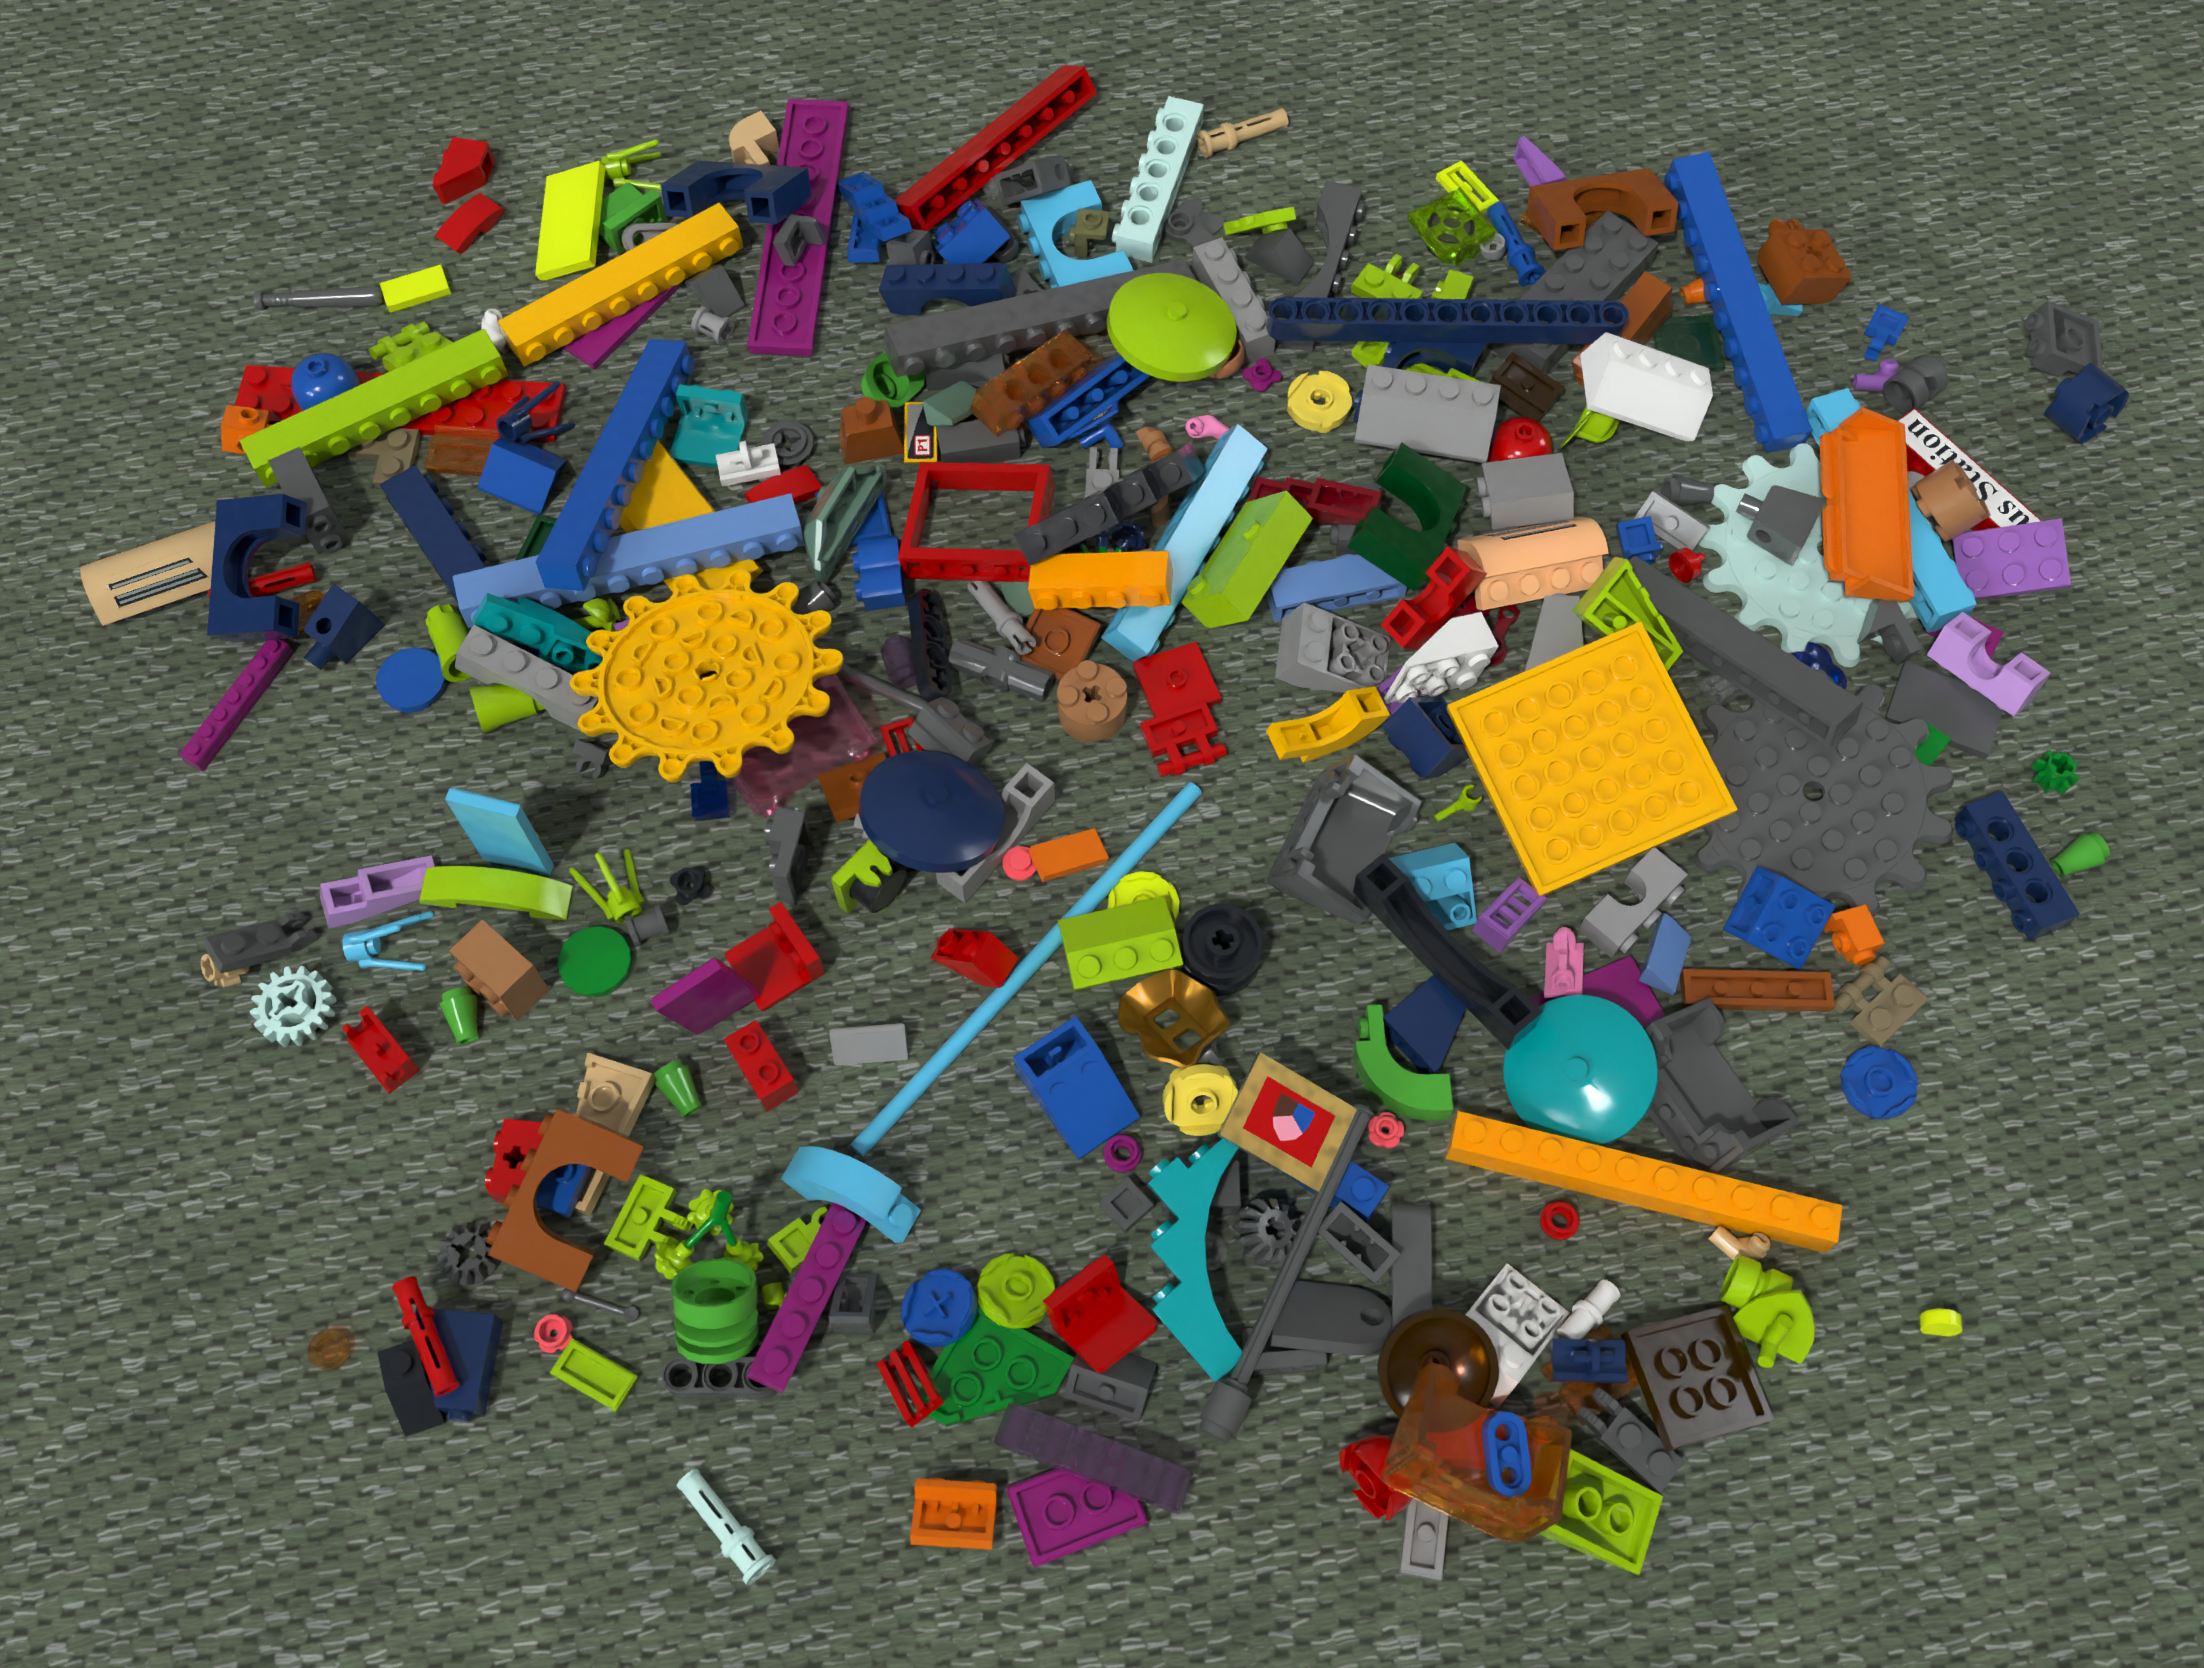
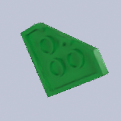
[911,1304,1074,1427]

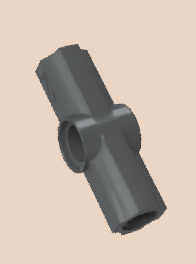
[948,638,1054,702]

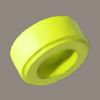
[1919,1309,1962,1336]

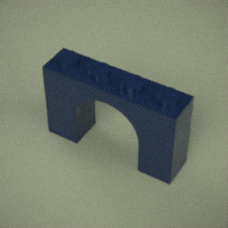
[660,160,812,224]
[1352,319,1487,455]
[207,494,307,642]

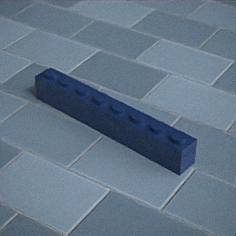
[380,465,549,663]

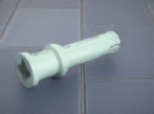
[677,1469,776,1585]

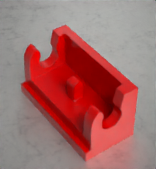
[343,1006,420,1094]

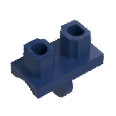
[1550,1339,1628,1384]

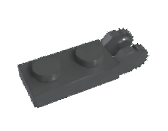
[203,912,318,974]
[1576,1387,1685,1493]

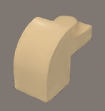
[729,111,779,165]

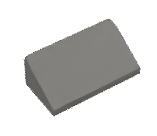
[829,1023,908,1065]

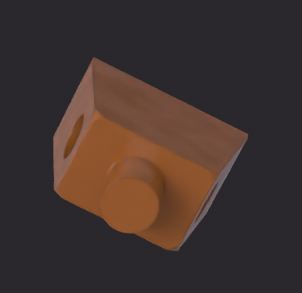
[839,397,904,465]

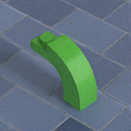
[1352,1005,1453,1121]

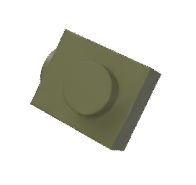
[1069,208,1109,257]

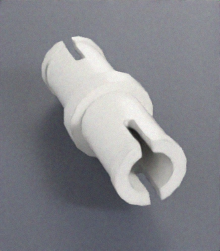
[1554,1279,1621,1339]

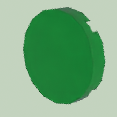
[558,926,632,997]

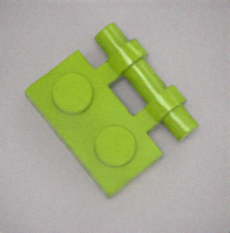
[369,321,453,372]

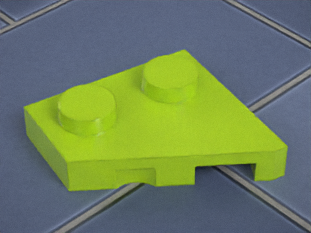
[1223,207,1296,235]

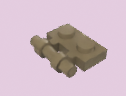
[1833,956,1929,1048]

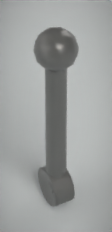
[562,1288,639,1322]

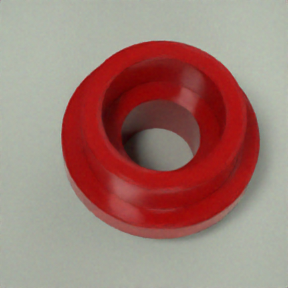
[1540,1201,1579,1241]

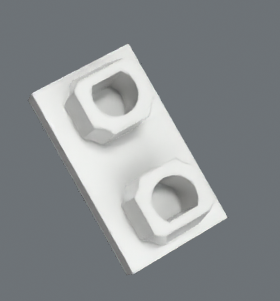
[716,440,781,490]

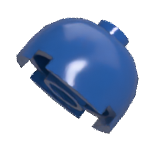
[291,353,361,411]

